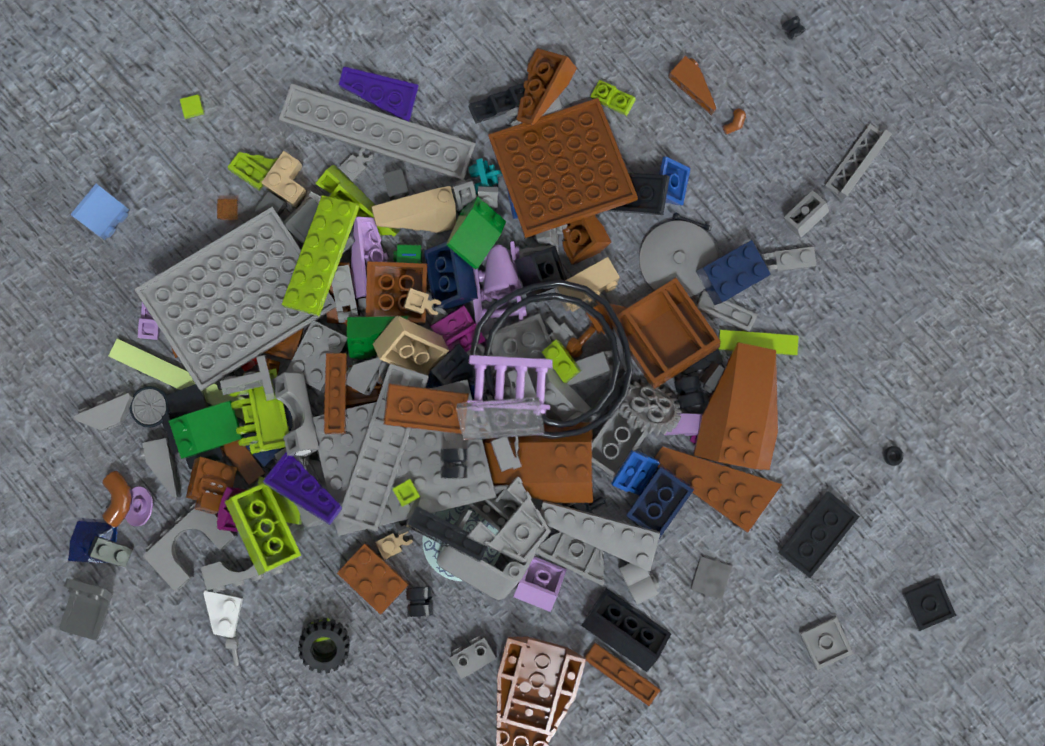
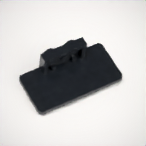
[161,384,224,470]

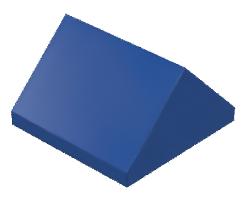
[659,157,691,206]

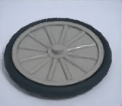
[130,386,169,428]

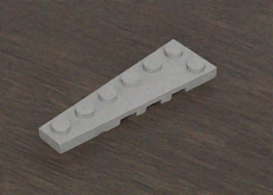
[540,501,660,571]

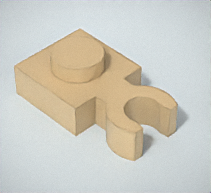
[403,288,441,315]
[375,532,413,560]

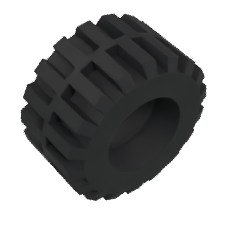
[298,618,350,674]

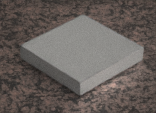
[799,616,853,670]

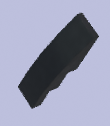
[468,83,525,124]

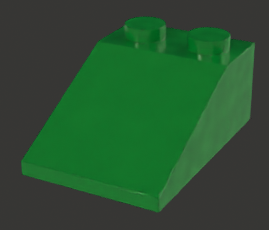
[446,197,506,270]
[347,316,408,359]
[169,400,243,459]

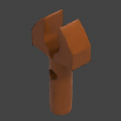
[566,326,596,358]

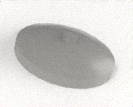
[639,221,718,297]

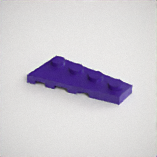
[339,66,419,122]
[263,452,342,525]

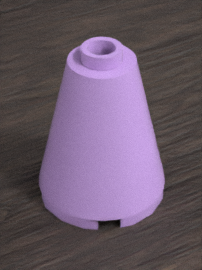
[483,245,522,302]

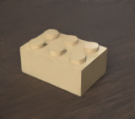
[555,257,620,312]
[373,316,449,375]

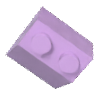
[513,556,567,612]

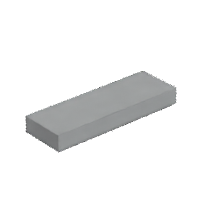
[696,290,758,332]

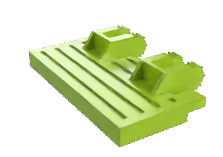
[229,369,289,454]

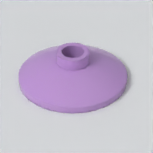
[125,486,153,527]

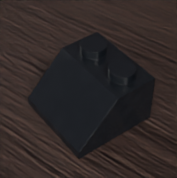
[514,246,567,296]

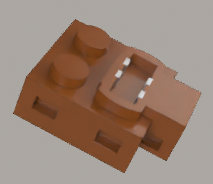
[186,457,237,514]

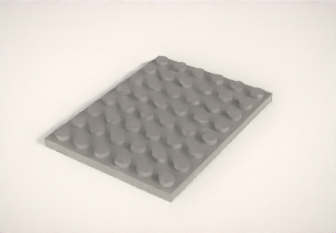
[134,207,336,391]
[312,380,496,536]

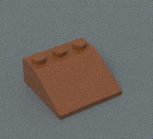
[366,261,427,326]

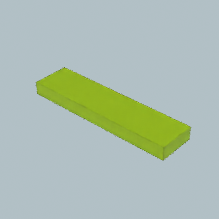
[718,330,799,356]

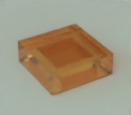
[217,199,238,220]

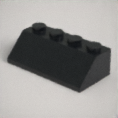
[581,588,671,672]

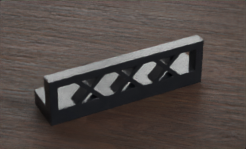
[405,506,488,562]

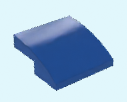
[611,450,660,496]

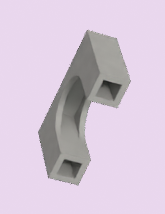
[143,503,238,591]

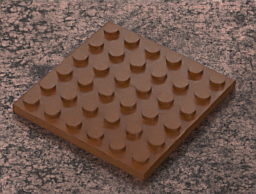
[488,98,638,238]

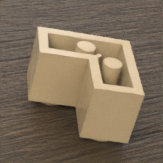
[261,151,307,209]

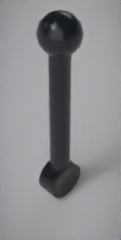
[673,213,712,231]

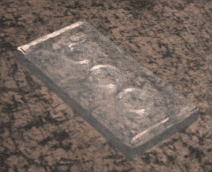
[456,397,544,440]

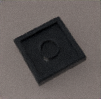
[902,578,957,631]

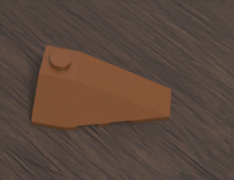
[562,215,611,265]

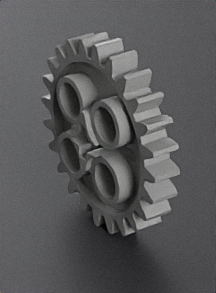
[619,381,682,435]

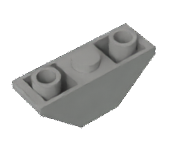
[73,392,133,431]

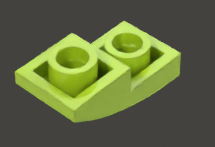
[590,80,636,116]

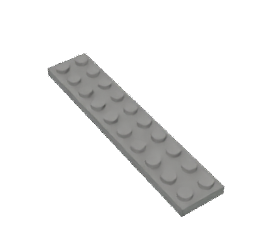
[279,84,476,180]

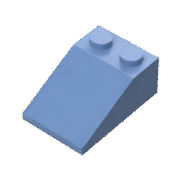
[71,184,129,240]

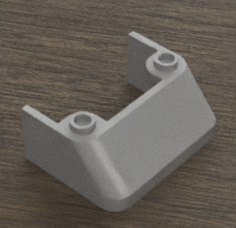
[437,510,537,600]

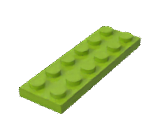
[281,195,360,316]

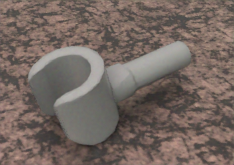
[225,637,239,666]

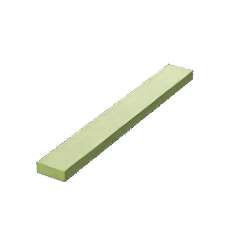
[109,339,245,420]

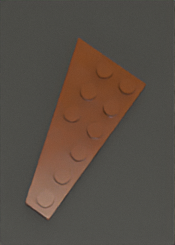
[654,446,782,533]

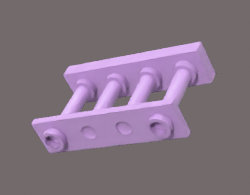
[473,241,527,325]
[467,355,553,413]

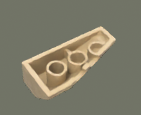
[371,186,456,233]

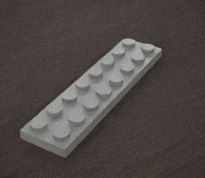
[338,364,429,531]

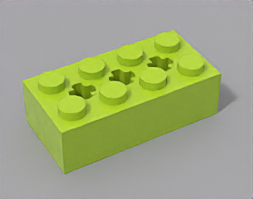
[225,483,301,575]

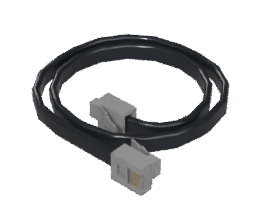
[470,279,633,472]

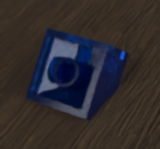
[68,521,118,563]

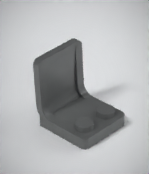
[284,197,355,254]
[59,578,113,640]

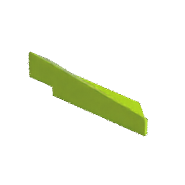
[315,164,400,236]

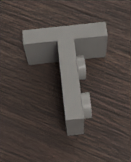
[220,356,274,401]

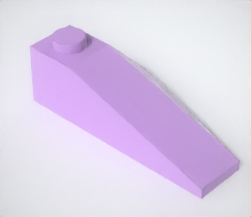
[350,217,389,299]

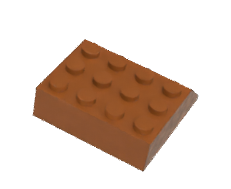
[610,278,721,390]

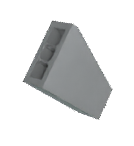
[567,351,623,386]

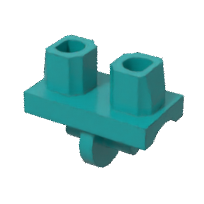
[468,158,502,195]

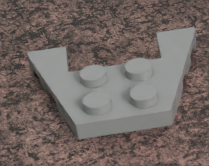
[467,477,550,563]

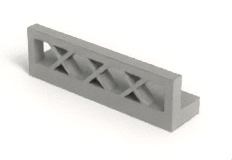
[824,124,892,200]

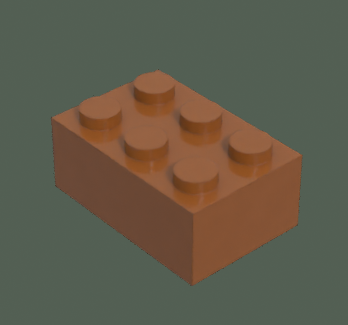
[337,543,410,615]

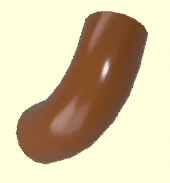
[102,471,132,527]

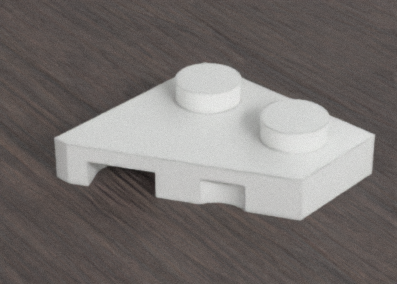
[203,590,243,638]

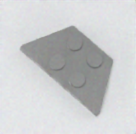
[536,531,604,586]

